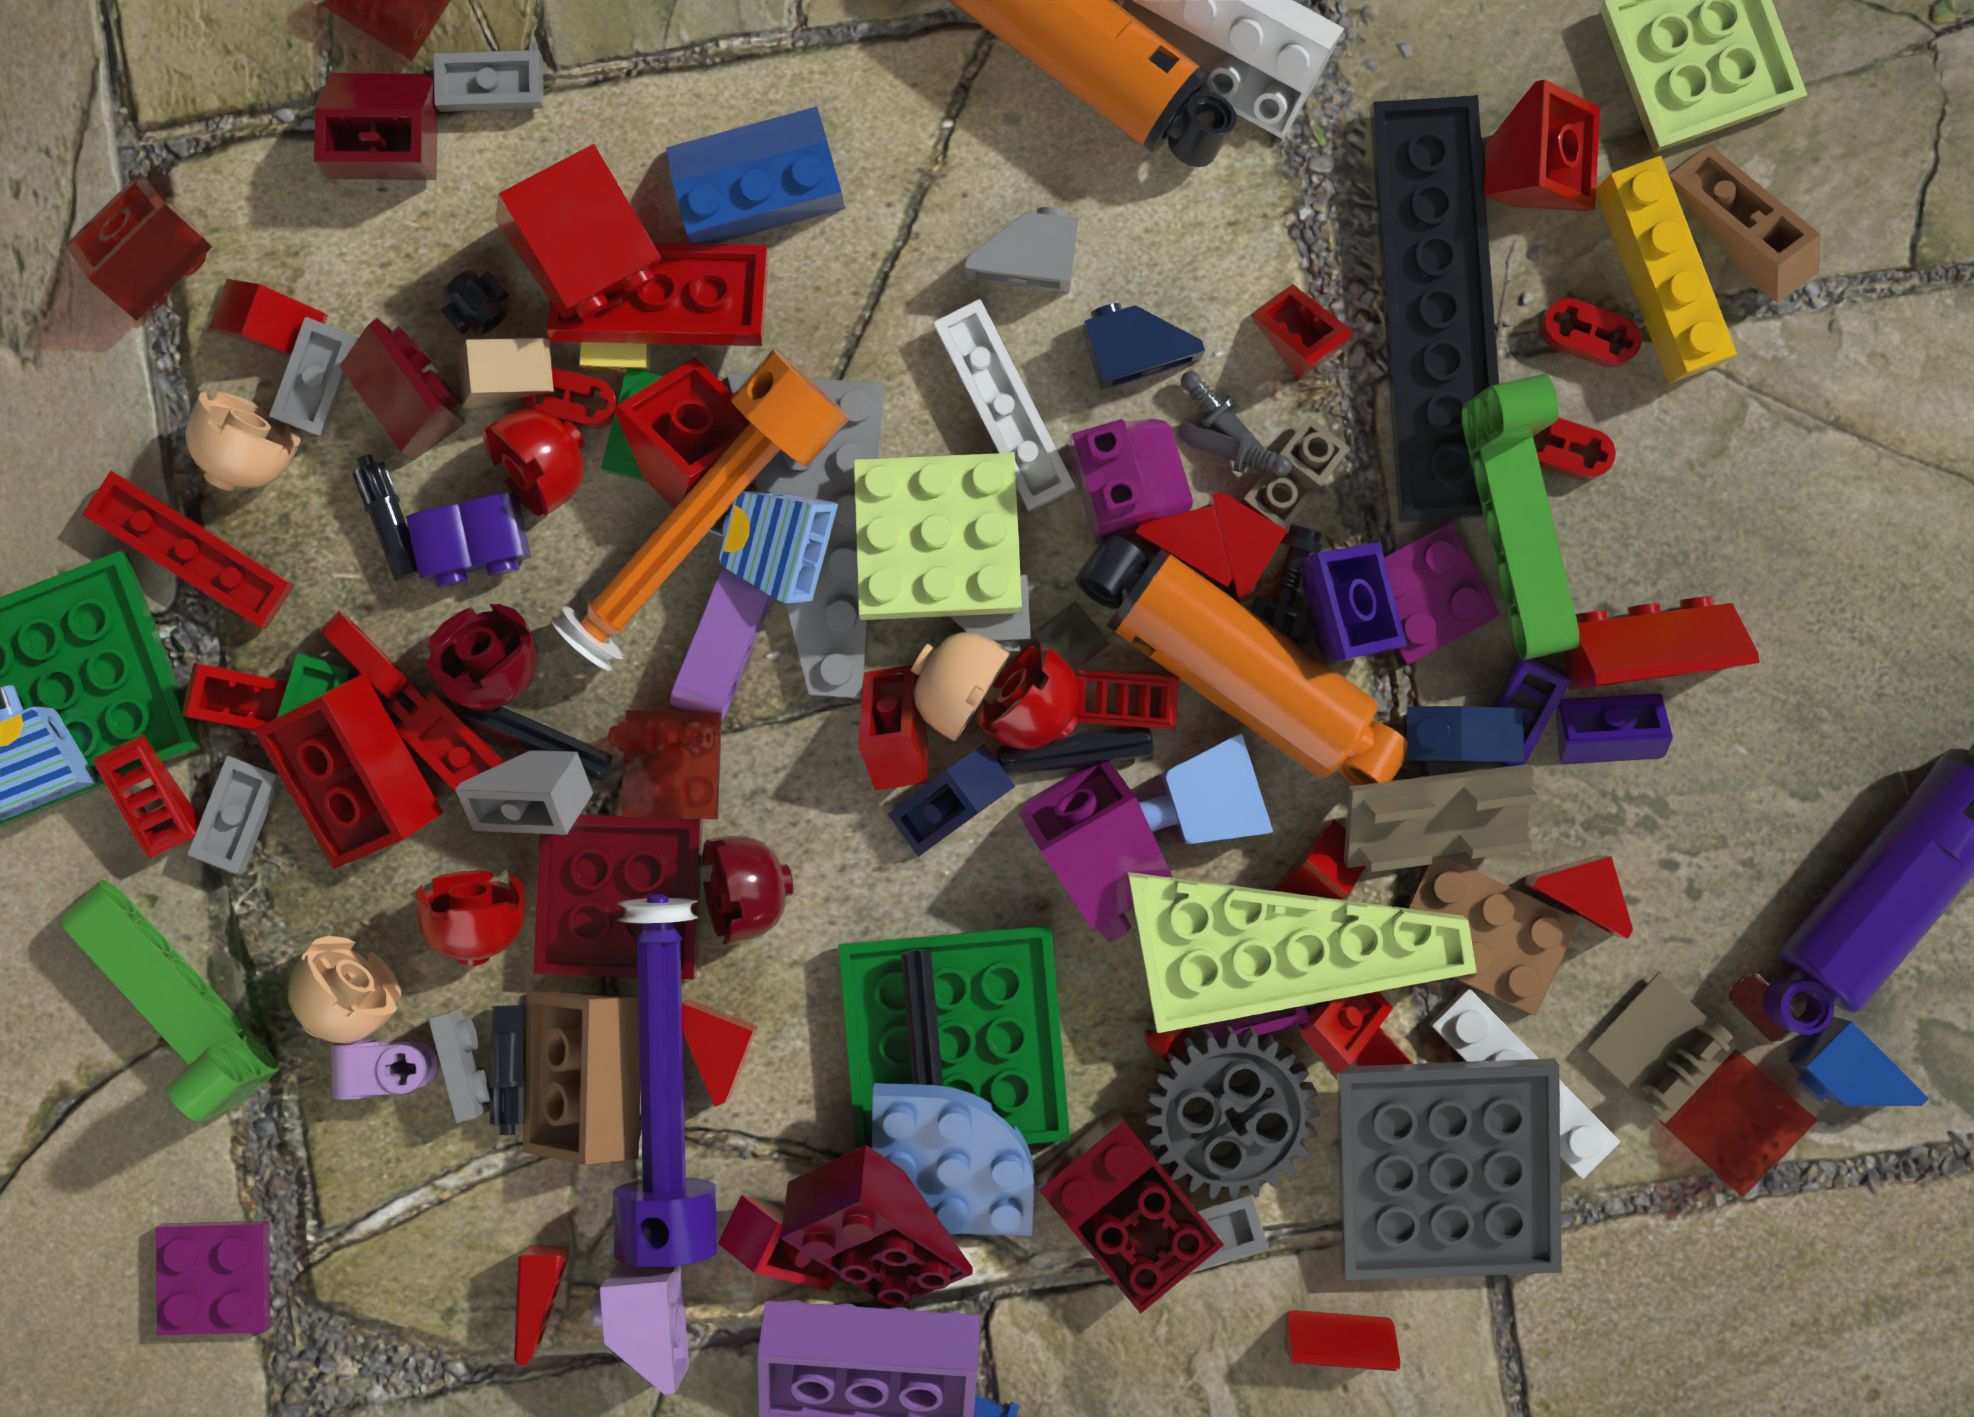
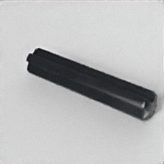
[461,707,613,780]
[997,727,1154,777]
[901,949,943,1086]

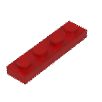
[82,471,295,629]

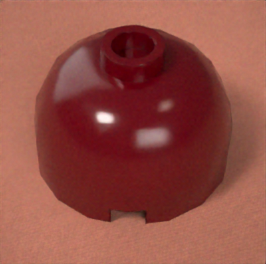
[425,604,538,711]
[702,836,793,946]

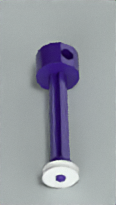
[613,894,717,1267]

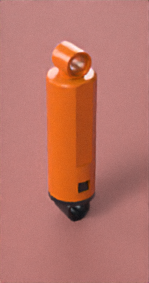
[948,0,1236,167]
[1075,534,1408,786]

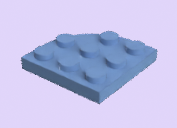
[872,1083,1034,1236]

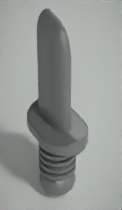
[1181,371,1265,449]
[1179,422,1292,476]

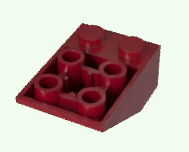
[1034,1107,1224,1314]
[780,1145,973,1308]

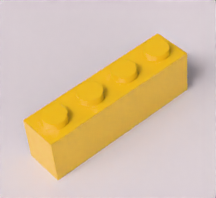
[1596,155,1737,384]

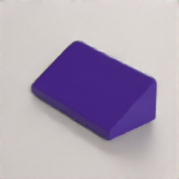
[1556,693,1673,764]

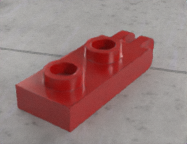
[387,682,504,793]

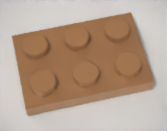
[1405,855,1580,1016]

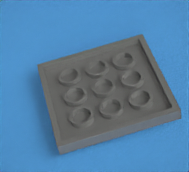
[1337,1058,1562,1281]

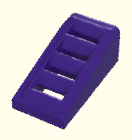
[1492,655,1571,767]

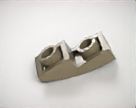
[1241,416,1351,530]

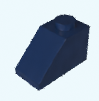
[1082,303,1205,391]
[1407,706,1524,762]
[888,744,1015,857]

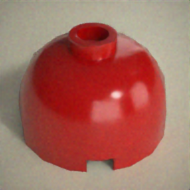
[482,408,585,517]
[976,643,1080,750]
[415,870,525,966]

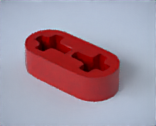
[1539,298,1642,368]
[520,367,619,429]
[1537,417,1616,480]
[320,610,410,700]

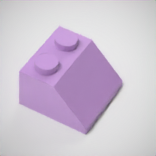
[592,1264,689,1395]

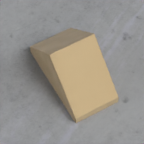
[456,338,554,409]

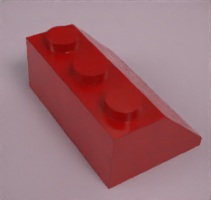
[1563,596,1760,690]
[254,673,443,870]

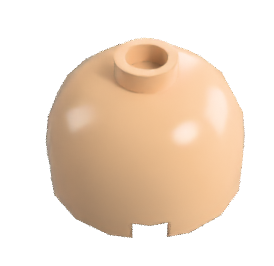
[185,391,301,491]
[911,632,1011,741]
[288,936,401,1044]

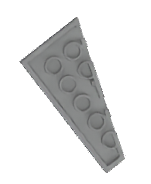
[727,372,885,699]

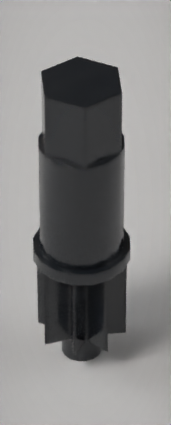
[352,454,418,581]
[488,1005,526,1135]

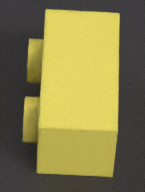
[580,342,651,373]

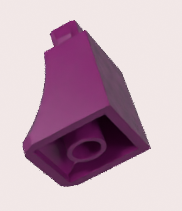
[1066,418,1193,545]
[1018,761,1173,942]

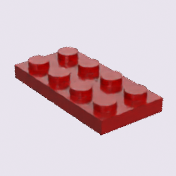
[546,243,769,346]

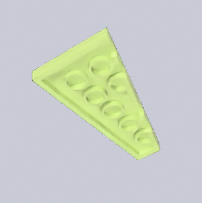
[1127,872,1477,1033]

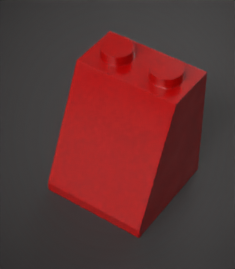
[495,144,662,320]

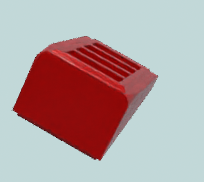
[1072,668,1179,729]
[93,734,201,858]
[514,1245,570,1365]

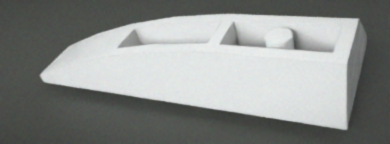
[1112,0,1345,140]

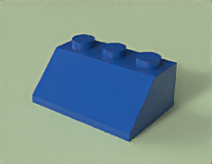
[666,106,845,244]

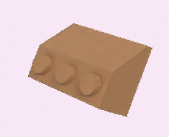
[523,992,641,1165]

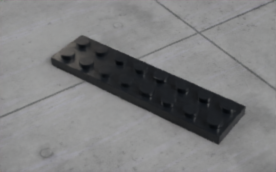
[1370,95,1499,523]

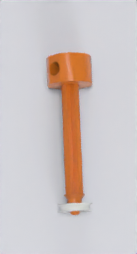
[551,349,850,671]

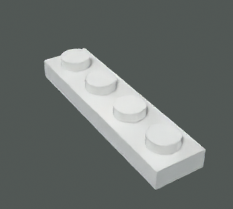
[933,299,1076,512]
[1428,987,1621,1179]

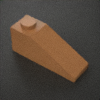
[1669,144,1821,303]

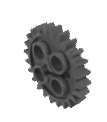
[1144,1026,1320,1201]

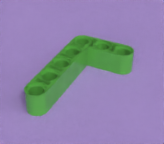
[1461,374,1580,660]
[60,879,279,1122]

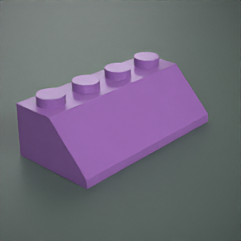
[757,1300,981,1417]

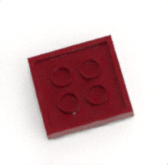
[533,815,703,980]

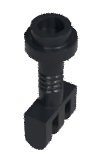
[1251,524,1323,644]

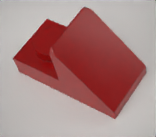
[1299,991,1393,1074]

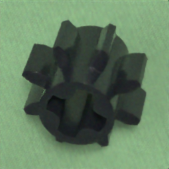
[441,270,509,336]

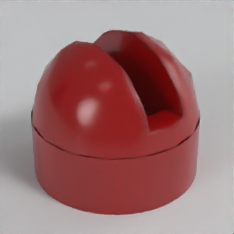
[1144,1019,1191,1062]

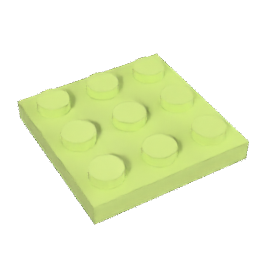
[1599,0,1807,153]
[854,453,1022,620]

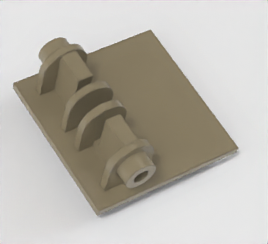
[1586,972,1737,1124]

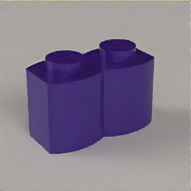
[406,492,531,588]

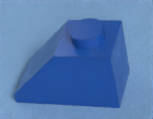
[1788,1017,1929,1106]

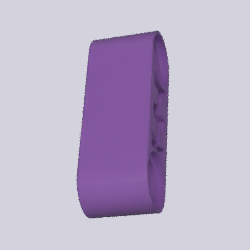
[669,567,773,724]

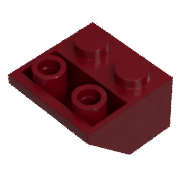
[314,73,438,180]
[339,318,465,460]

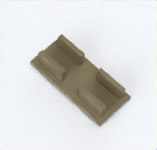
[1344,764,1537,872]

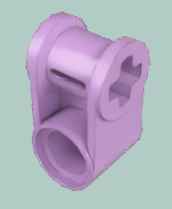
[330,1040,440,1100]

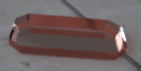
[1729,973,1798,1041]

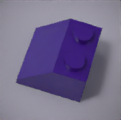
[1298,542,1407,666]

